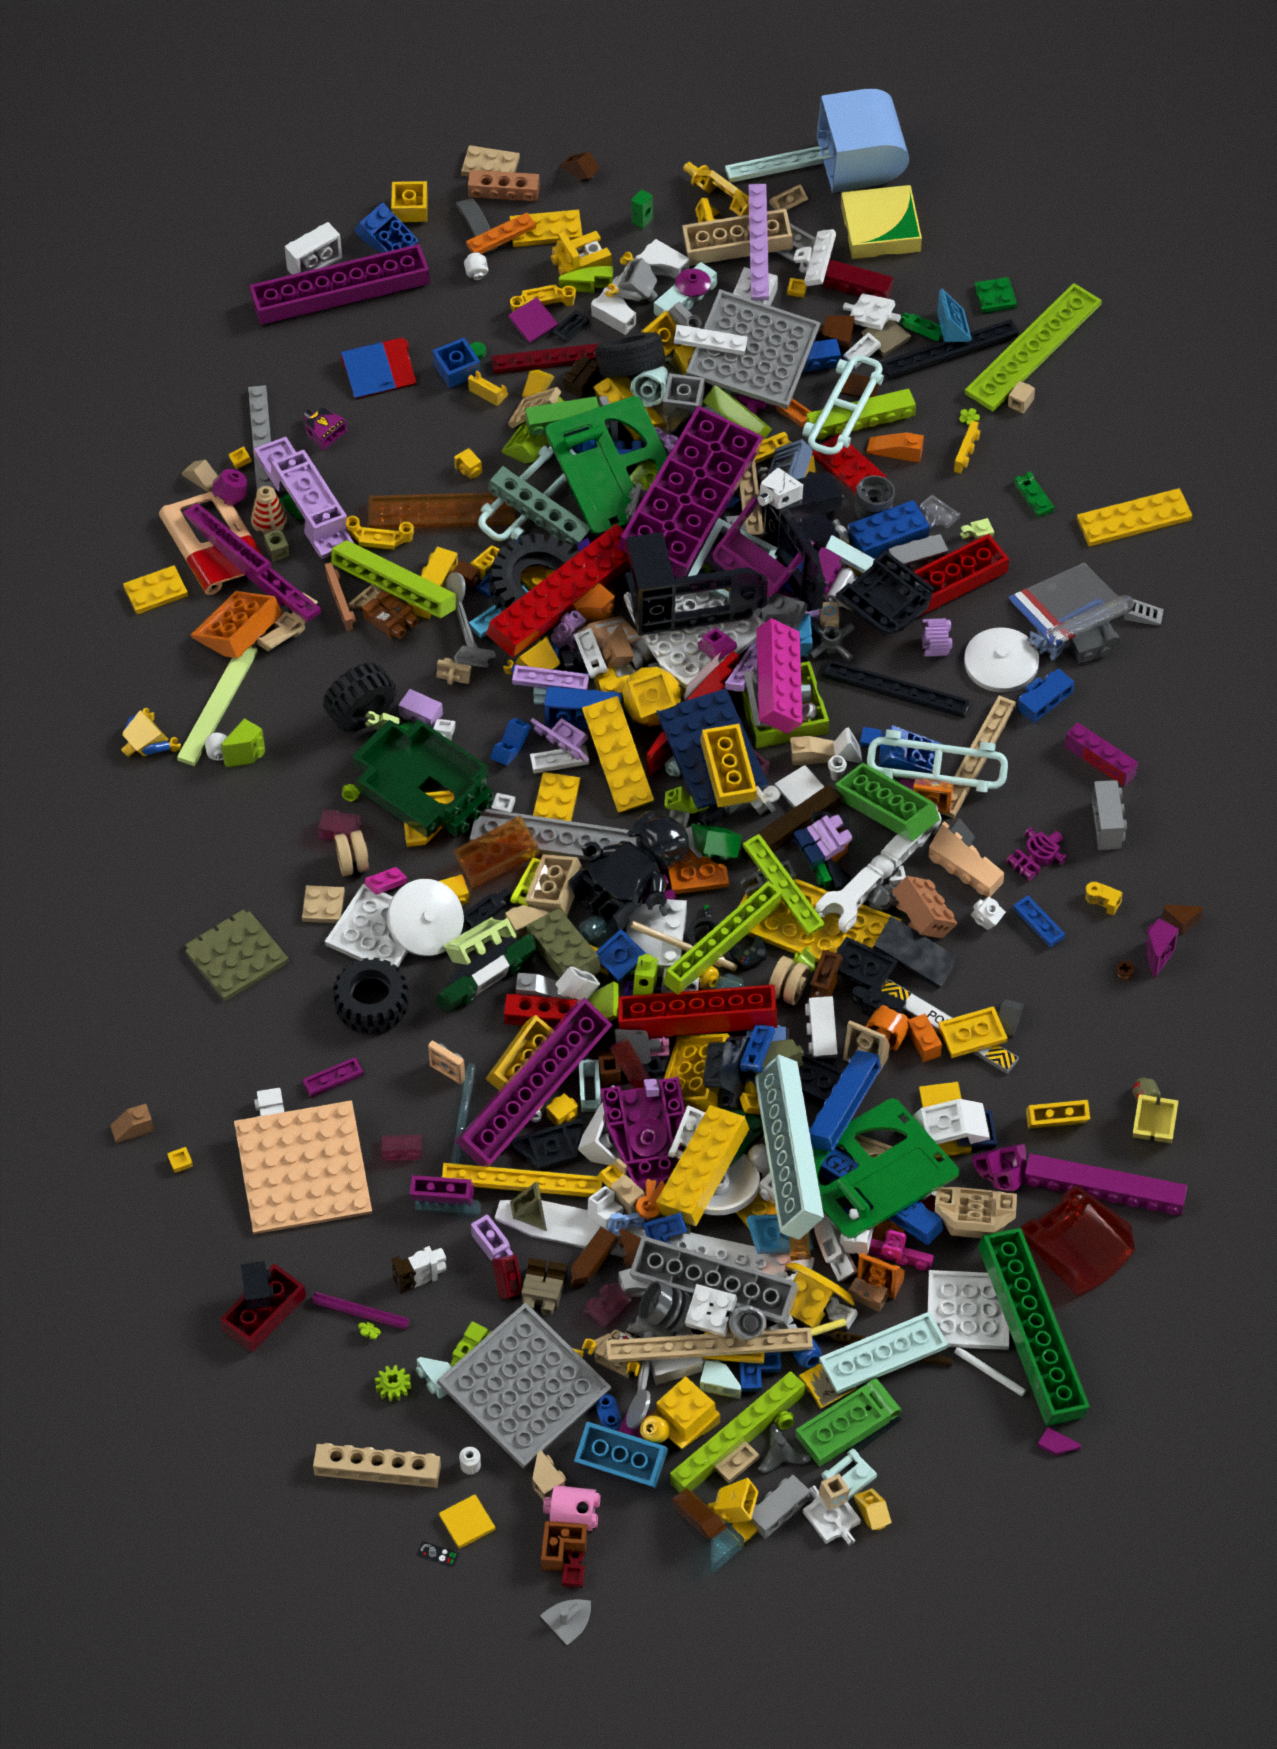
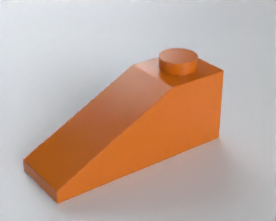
[866,432,924,463]

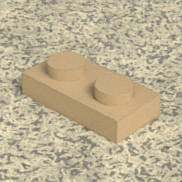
[715,1441,759,1484]

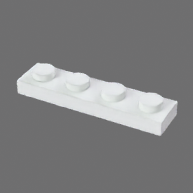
[674,325,747,355]

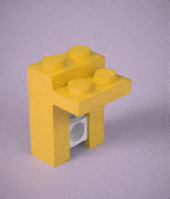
[551,231,612,276]

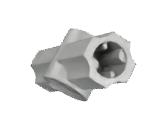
[668,301,704,329]

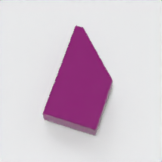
[1038,1427,1081,1456]

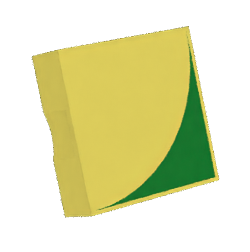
[841,185,922,259]

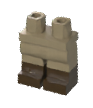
[521,1258,567,1316]

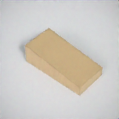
[615,1158,627,1176]

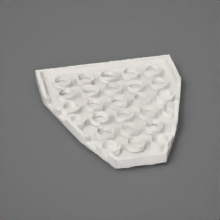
[624,591,765,689]

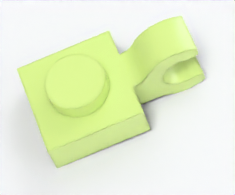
[960,518,994,540]
[365,711,399,730]

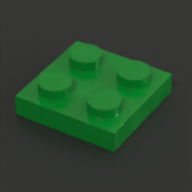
[974,277,1017,314]

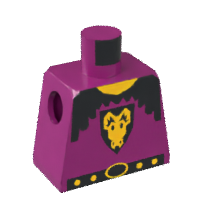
[303,408,347,451]

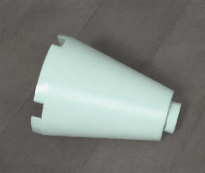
[630,366,668,407]

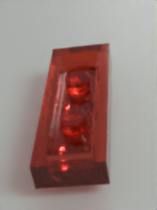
[610,1038,651,1089]

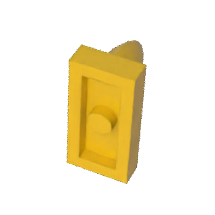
[695,198,719,223]

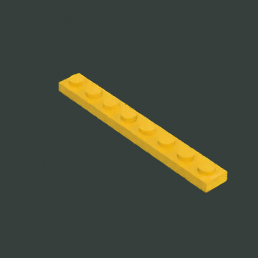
[442,1163,602,1197]

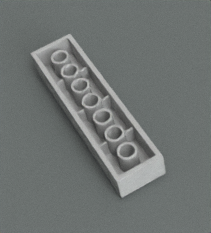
[630,1236,799,1326]

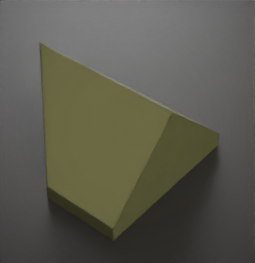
[510,1182,547,1231]

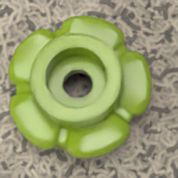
[342,784,360,802]
[774,1411,794,1430]

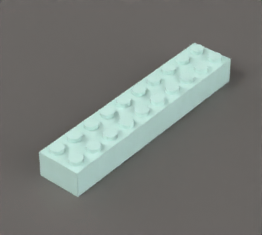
[755,1054,824,1240]

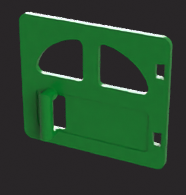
[545,396,668,535]
[812,1098,959,1238]

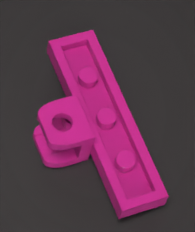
[868,1230,934,1271]

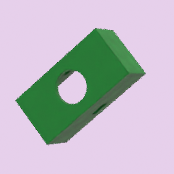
[631,189,653,229]

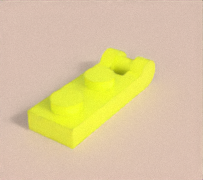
[511,857,540,907]

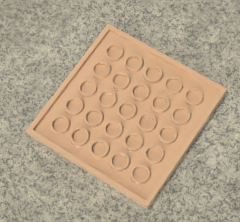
[234,1100,372,1235]

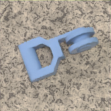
[607,1212,645,1234]

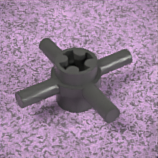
[808,621,855,661]

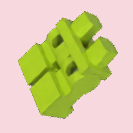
[450,1321,492,1367]

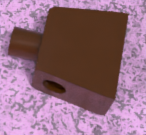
[817,316,855,352]

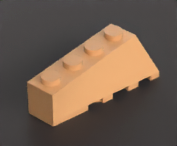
[929,821,1004,897]

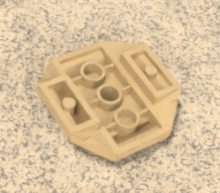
[935,1187,1017,1238]

